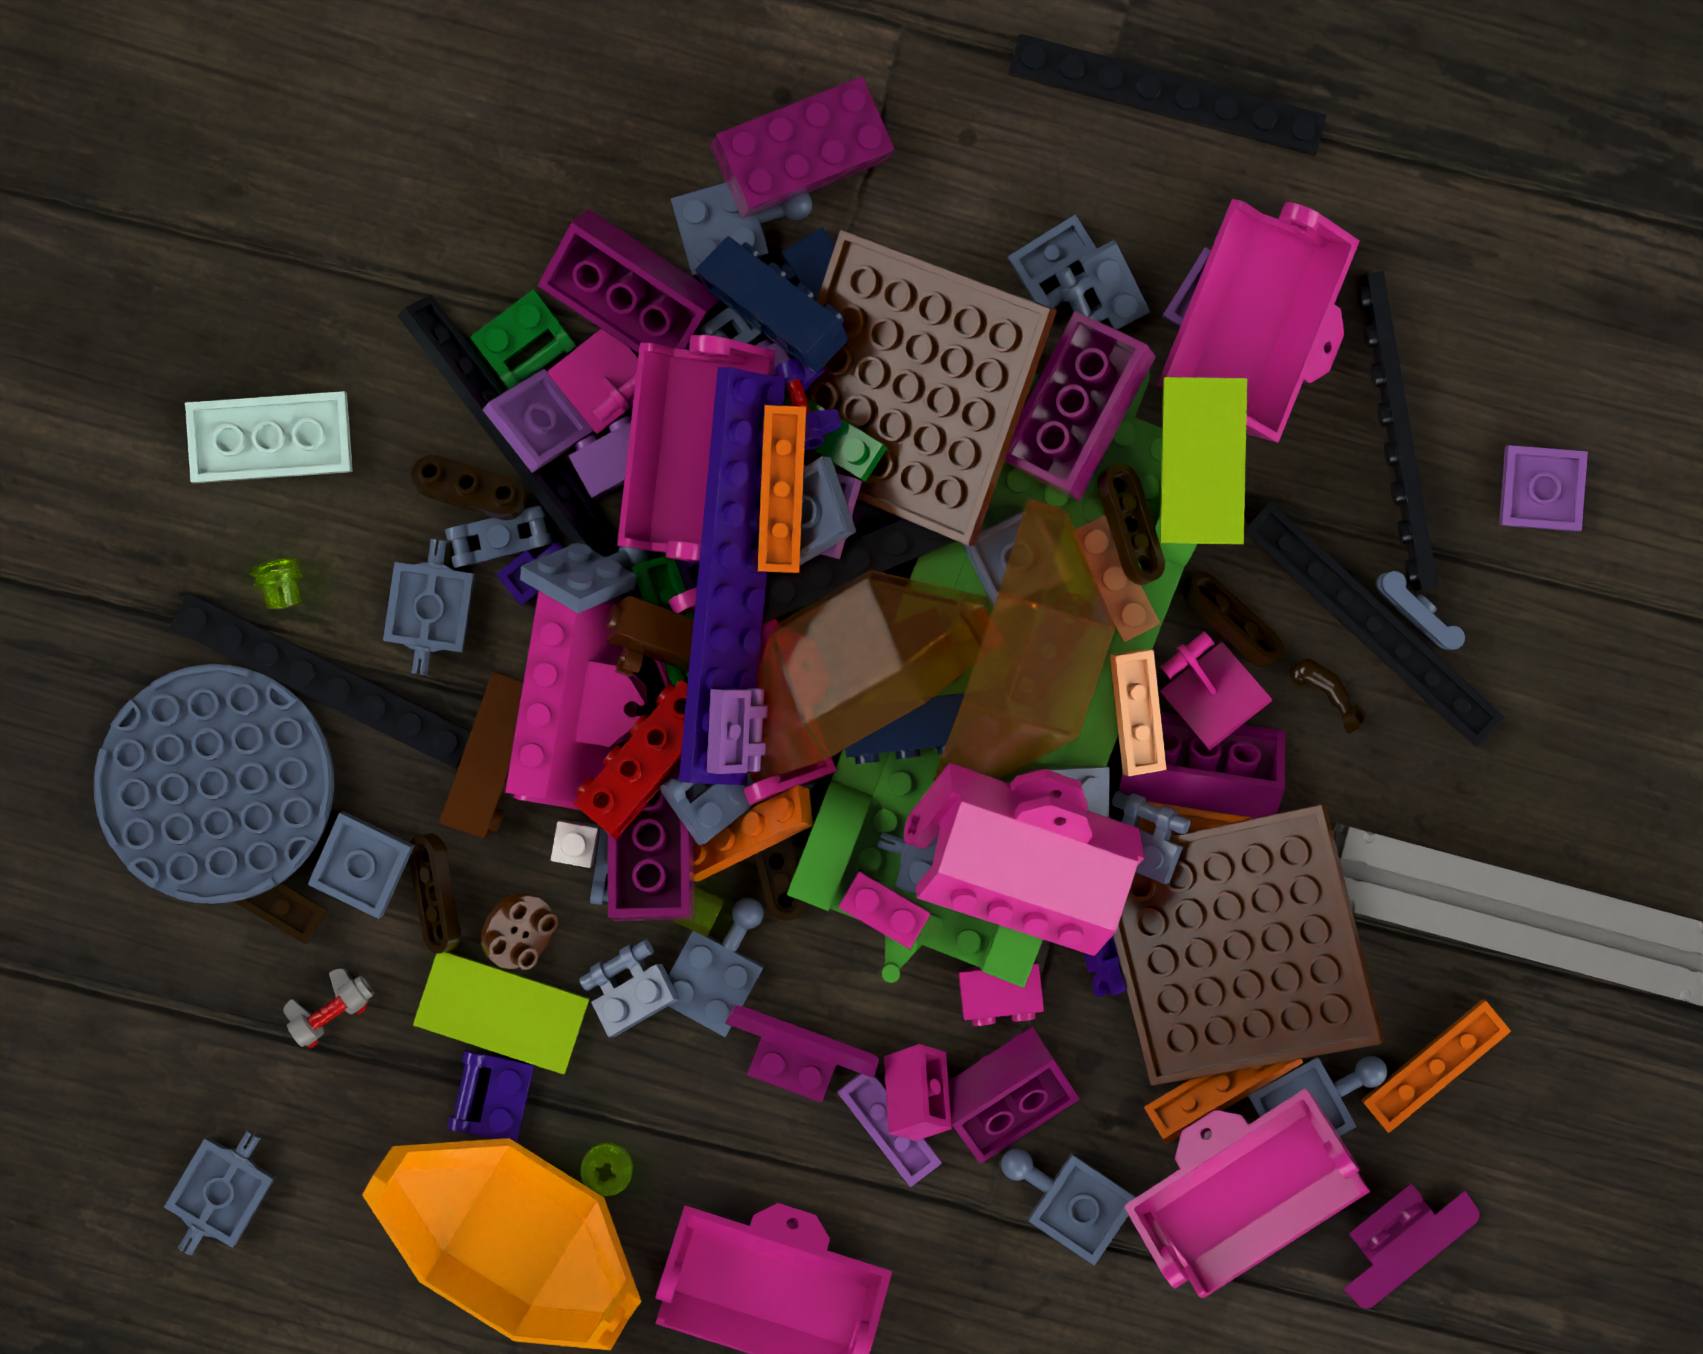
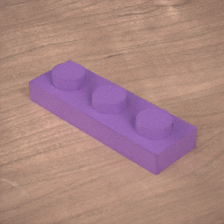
[837,1073,942,1188]

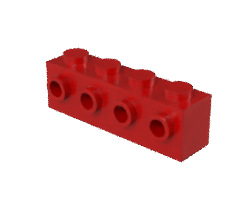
[574,679,688,840]

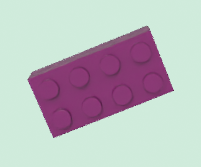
[710,76,895,219]
[608,766,695,921]

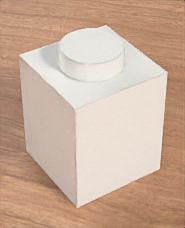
[550,819,600,868]

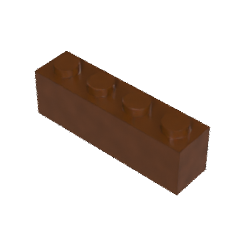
[439,671,524,839]

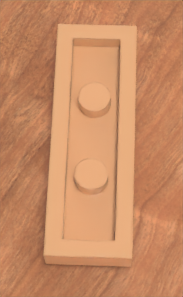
[1110,648,1167,776]

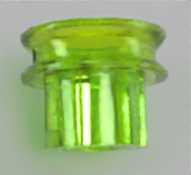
[249,557,304,609]
[581,1142,633,1197]

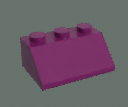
[948,1027,1080,1164]

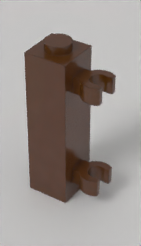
[605,596,762,677]

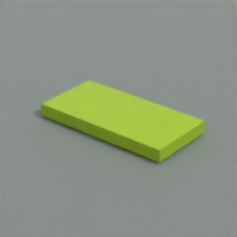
[1160,377,1247,544]
[413,951,590,1075]

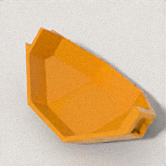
[362,1138,641,1351]

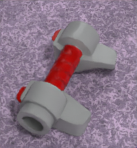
[283,968,374,1048]

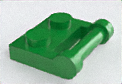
[470,289,577,390]

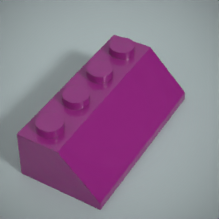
[537,209,720,353]
[1005,311,1156,502]
[1117,712,1285,818]

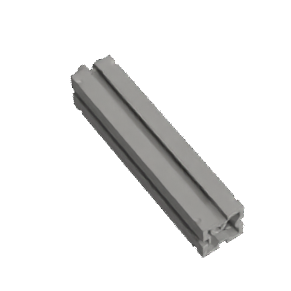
[1332,823,1703,1006]

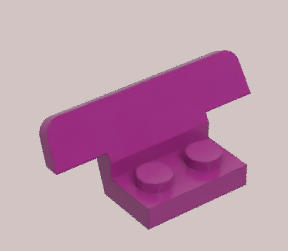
[725,1005,879,1103]
[1343,1183,1480,1309]

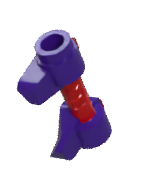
[773,359,842,450]

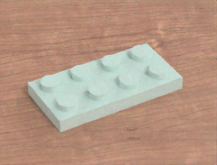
[185,391,353,483]

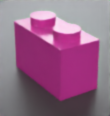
[838,869,931,949]
[958,960,1044,1026]
[884,1044,952,1141]

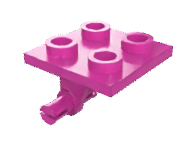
[547,329,638,435]
[1160,631,1272,750]

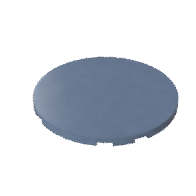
[94,664,334,904]

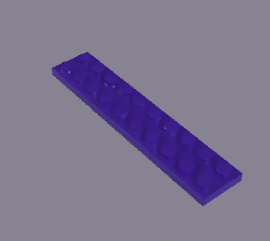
[679,367,785,786]

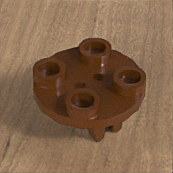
[481,893,558,970]

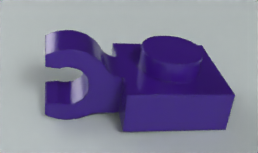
[496,542,564,606]
[1083,936,1126,997]

